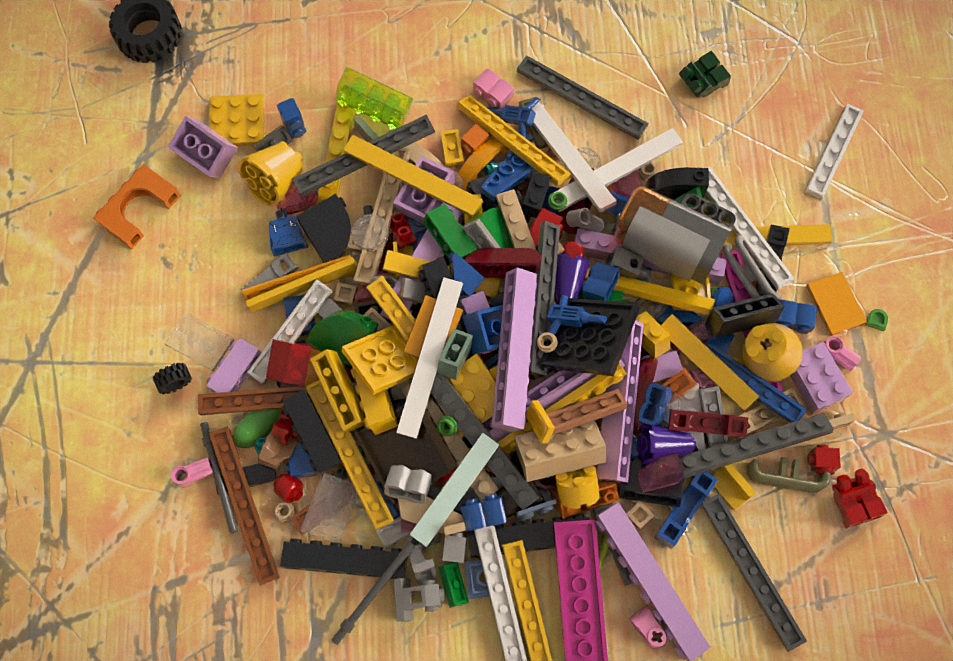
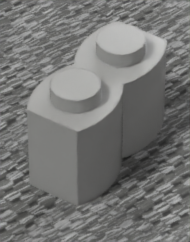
[384,465,431,503]

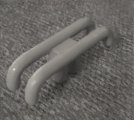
[723,236,782,300]

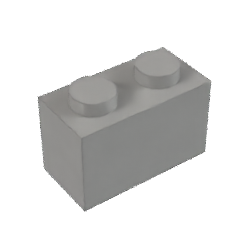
[442,532,467,563]

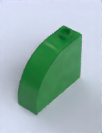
[468,208,514,248]
[307,310,379,367]

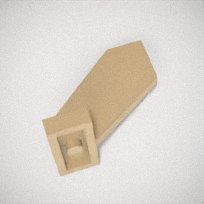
[397,497,466,535]

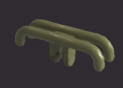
[747,457,831,493]

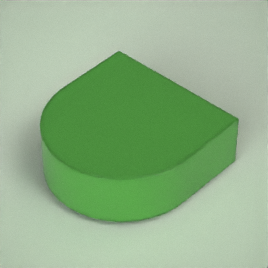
[865,309,888,331]

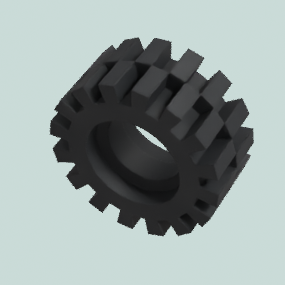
[152,363,192,394]

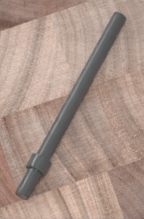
[200,422,238,534]
[331,542,415,645]

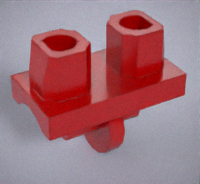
[390,213,417,249]
[272,410,300,445]

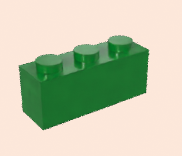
[423,204,477,260]

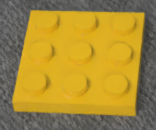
[209,94,264,146]
[342,325,419,395]
[434,354,496,438]

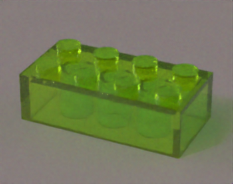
[335,67,413,130]

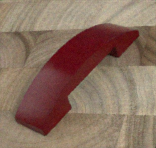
[668,409,749,438]

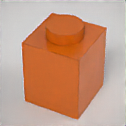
[461,124,489,154]

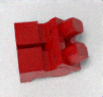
[832,468,888,529]

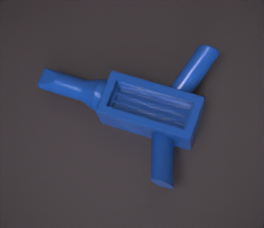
[486,97,541,139]
[547,295,607,335]

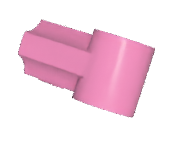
[824,336,861,371]
[171,457,213,488]

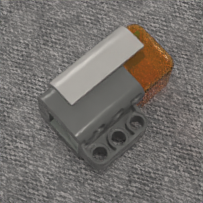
[614,186,736,285]

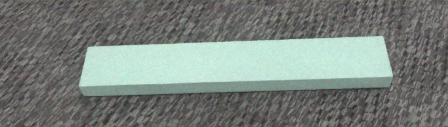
[410,433,499,547]

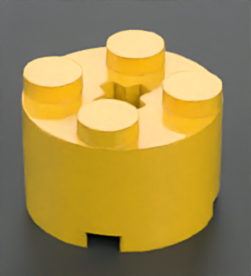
[556,466,600,509]

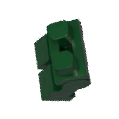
[679,50,731,98]

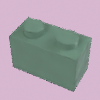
[437,329,473,380]

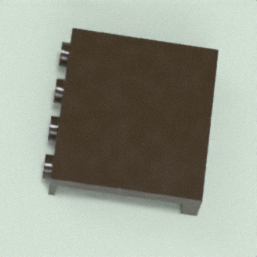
[354,405,459,504]

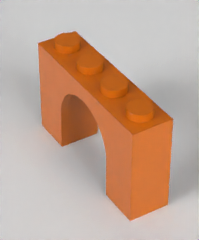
[93,164,181,250]

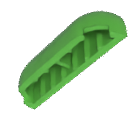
[232,409,283,448]

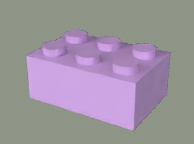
[168,116,238,178]
[393,156,455,224]
[790,342,853,414]

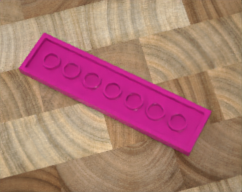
[554,519,608,661]

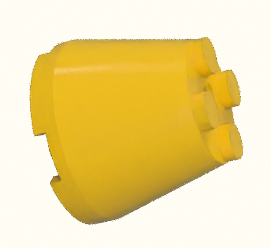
[238,141,303,206]
[742,323,803,382]

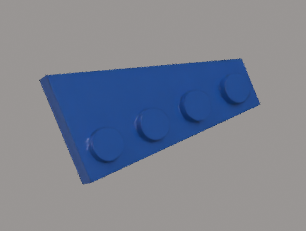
[480,151,537,202]

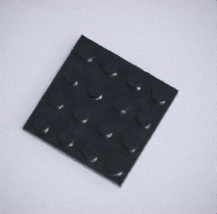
[539,298,640,376]

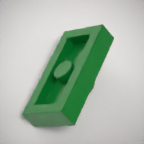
[438,563,469,608]

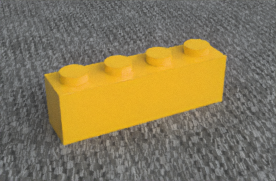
[310,349,366,431]
[351,366,398,435]

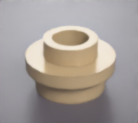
[638,162,657,179]
[537,332,558,353]
[274,501,294,522]

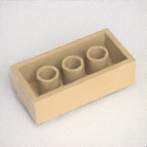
[515,420,606,482]

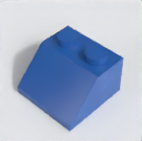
[463,305,503,354]

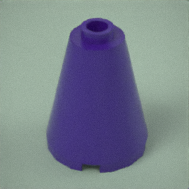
[554,254,589,305]
[637,424,696,465]

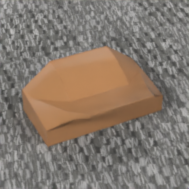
[258,431,299,470]

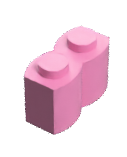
[473,69,514,109]

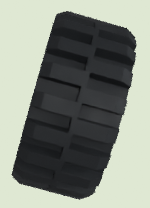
[109,0,182,63]

